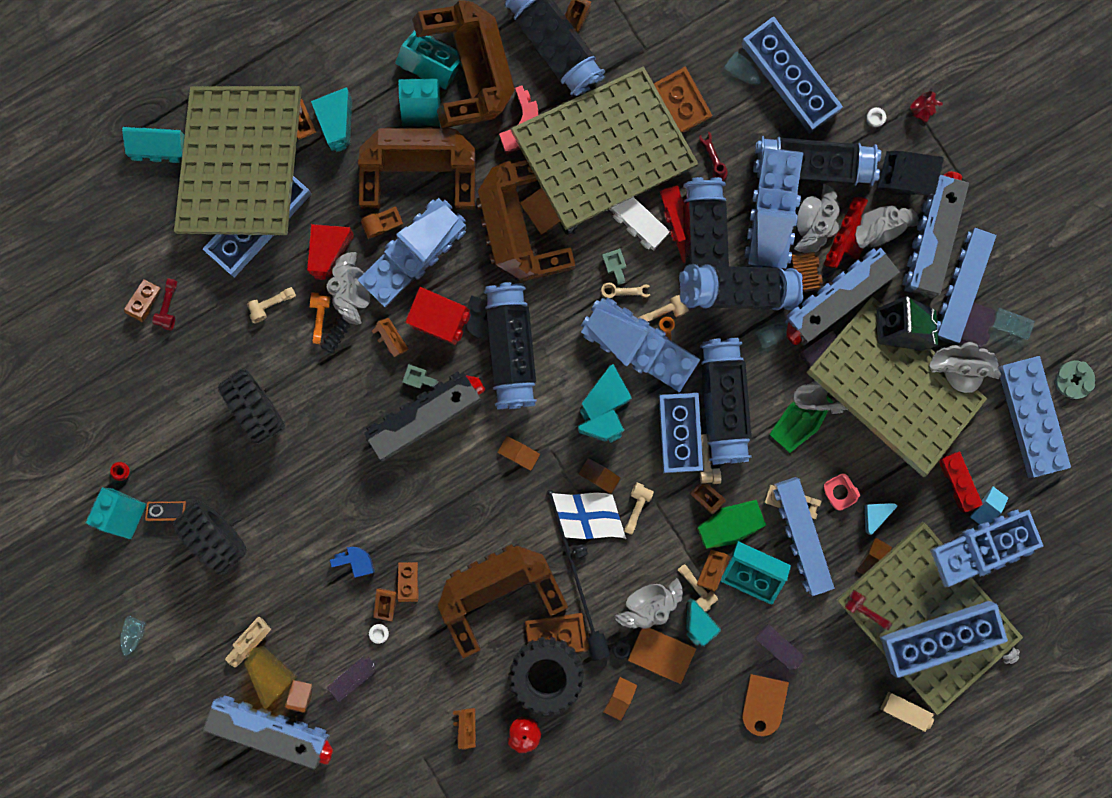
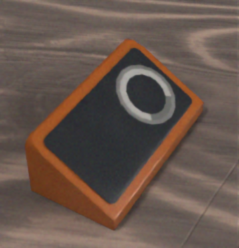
[145,501,186,521]

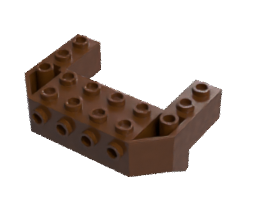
[412,0,515,129]
[358,127,476,210]
[476,160,575,282]
[438,544,568,659]

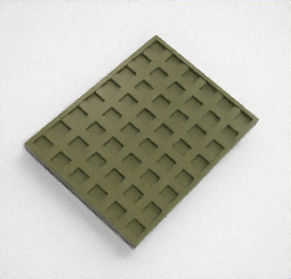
[511,66,698,230]
[174,86,302,235]
[807,297,987,477]
[836,522,1023,715]

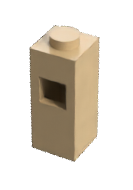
[880,692,934,732]

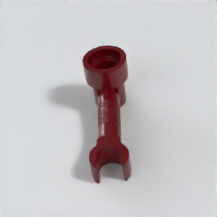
[699,132,728,181]
[152,278,178,331]
[845,590,893,631]

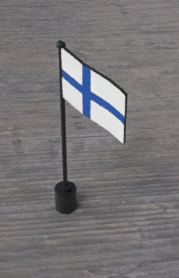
[547,490,626,661]

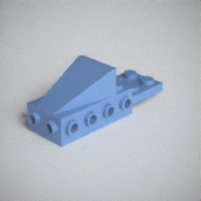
[744,148,803,269]
[358,198,466,307]
[581,297,700,392]
[930,509,1043,587]

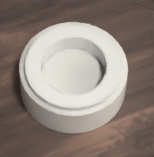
[866,108,886,128]
[369,624,389,644]

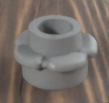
[1002,647,1020,664]

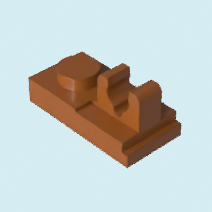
[372,318,409,357]
[697,550,730,592]
[453,708,476,749]

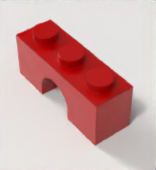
[938,451,983,513]

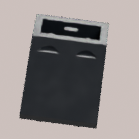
[878,151,944,195]

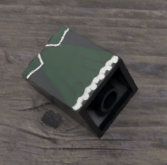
[876,296,938,351]

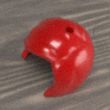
[507,716,541,753]

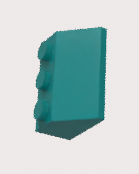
[395,30,461,89]
[122,127,185,163]
[578,409,624,443]
[720,541,791,605]
[686,599,721,646]

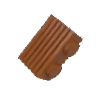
[791,252,823,294]

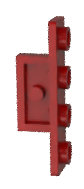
[660,186,686,263]
[824,197,868,268]

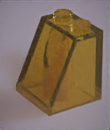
[244,646,297,709]

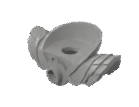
[795,184,840,253]
[855,206,919,248]
[327,252,370,325]
[930,342,1001,393]
[793,380,848,414]
[614,578,682,629]

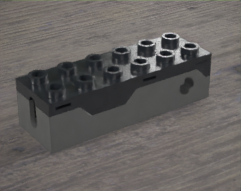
[364,371,485,461]

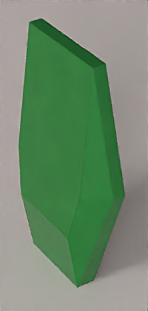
[769,395,833,453]
[697,500,766,549]

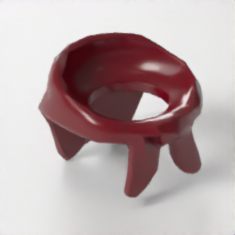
[910,91,943,122]

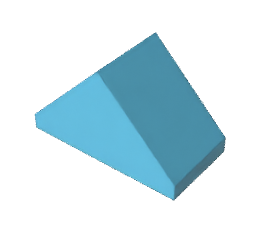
[970,486,1008,524]
[864,503,897,535]

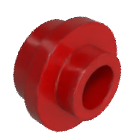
[110,462,130,481]

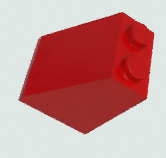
[307,224,354,280]
[405,287,470,345]

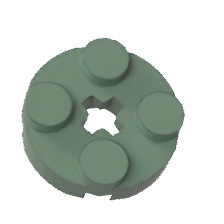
[1055,361,1095,399]

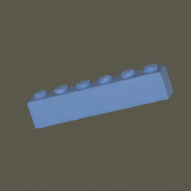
[937,228,997,345]
[773,477,835,596]

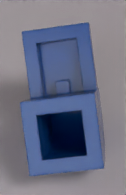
[330,547,375,578]

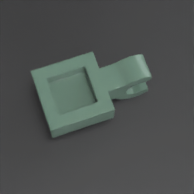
[602,249,626,285]
[402,364,439,389]

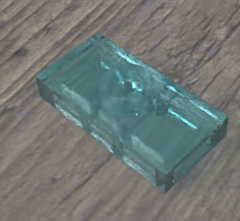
[992,308,1035,340]

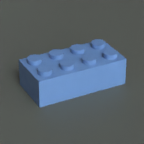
[659,393,703,473]

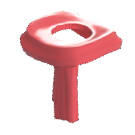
[824,473,860,511]

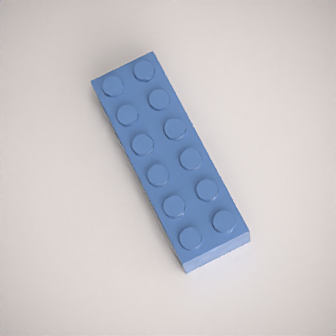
[741,16,843,134]
[203,176,312,278]
[998,356,1071,478]
[880,601,1008,678]

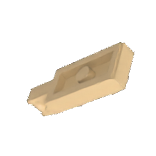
[225,617,271,668]

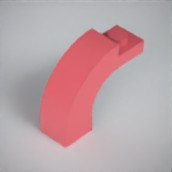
[499,86,538,155]

